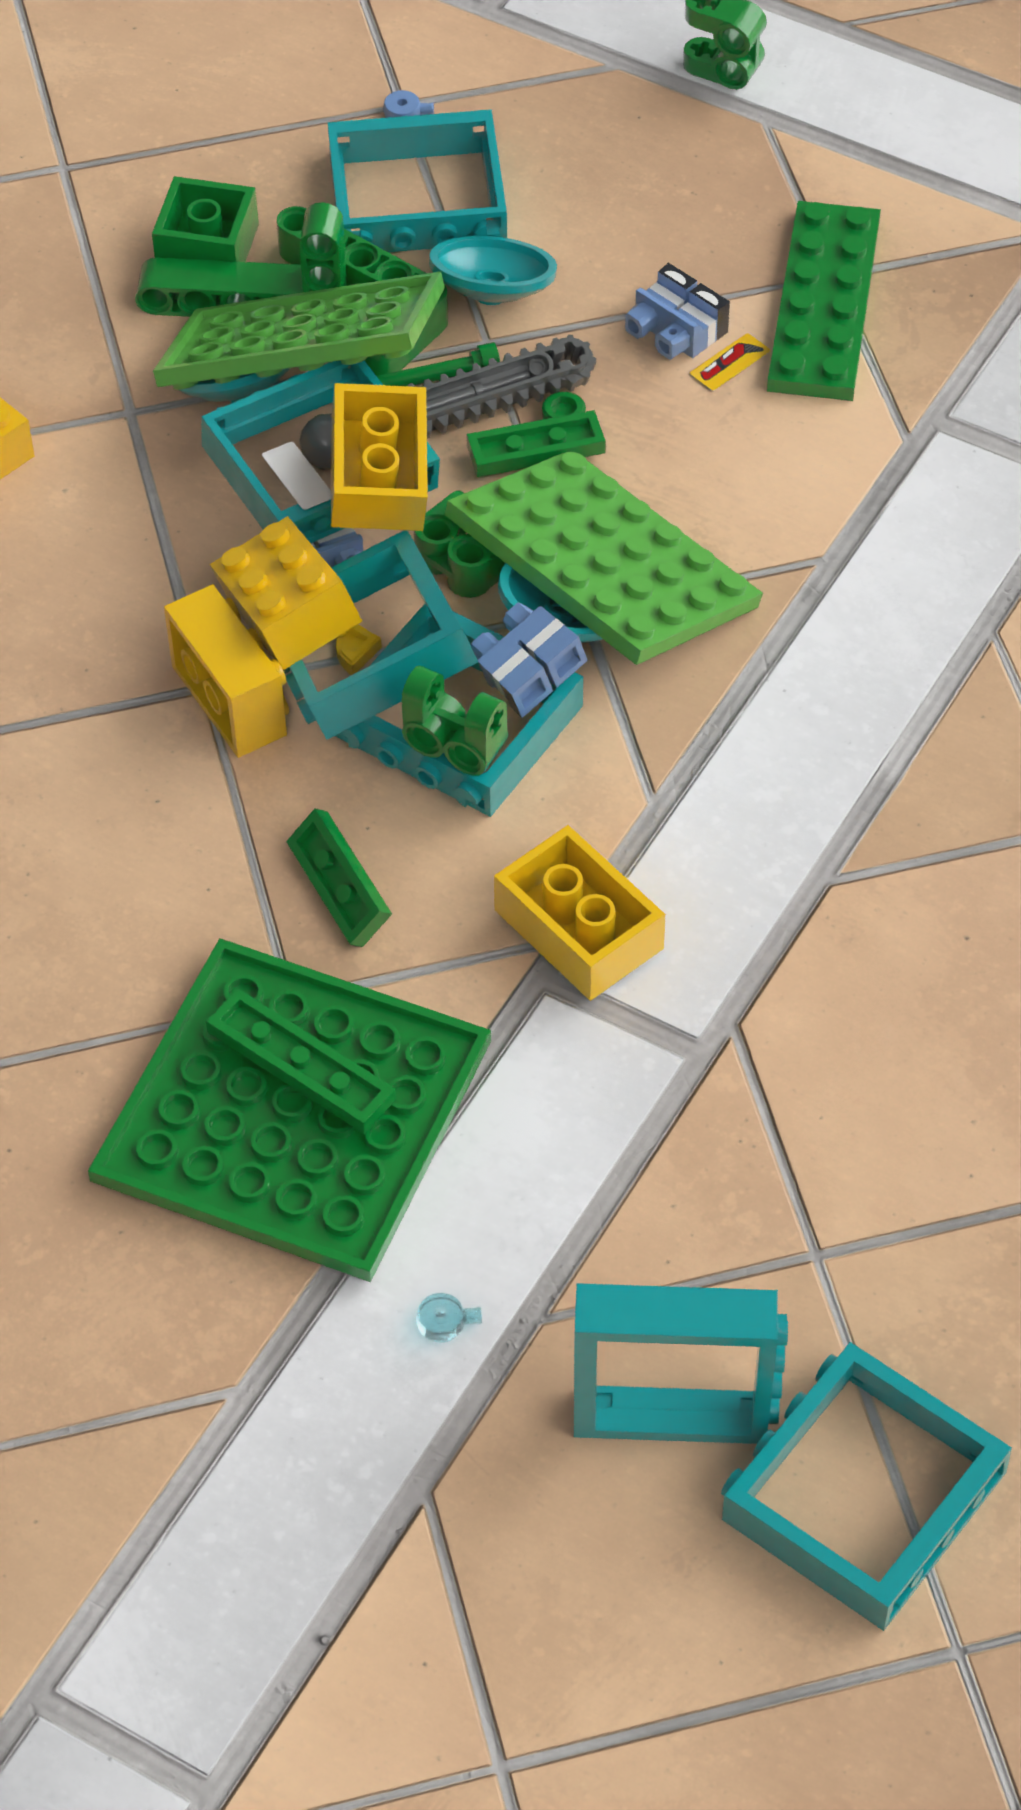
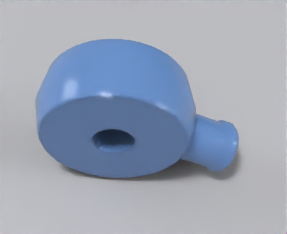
[383,90,434,118]

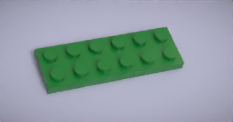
[767,201,881,401]

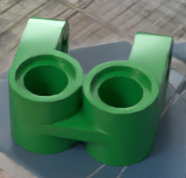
[683,0,767,90]
[414,490,505,598]
[401,665,509,776]

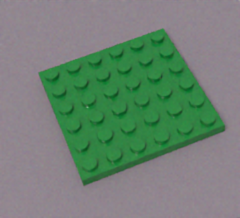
[88,938,492,1283]

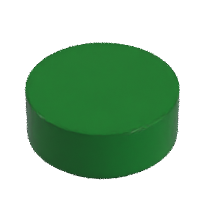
[542,392,586,420]

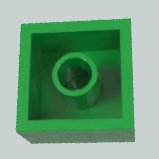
[152,176,259,262]

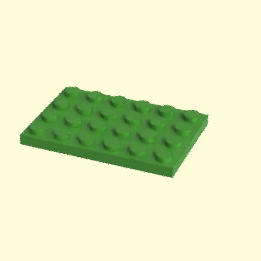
[153,272,445,390]
[444,452,763,665]

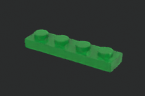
[206,988,396,1134]

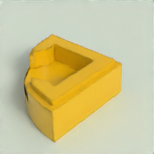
[336,624,382,675]

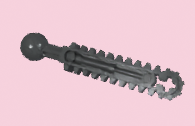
[299,334,596,470]

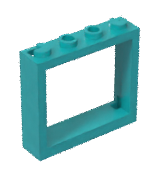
[327,109,507,252]
[201,360,440,543]
[283,530,478,740]
[335,603,583,817]
[574,1283,788,1444]
[721,1342,1012,1631]

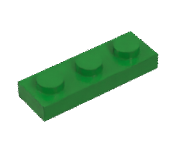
[467,410,606,477]
[286,808,392,947]

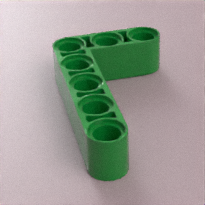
[135,202,347,317]
[276,206,448,376]

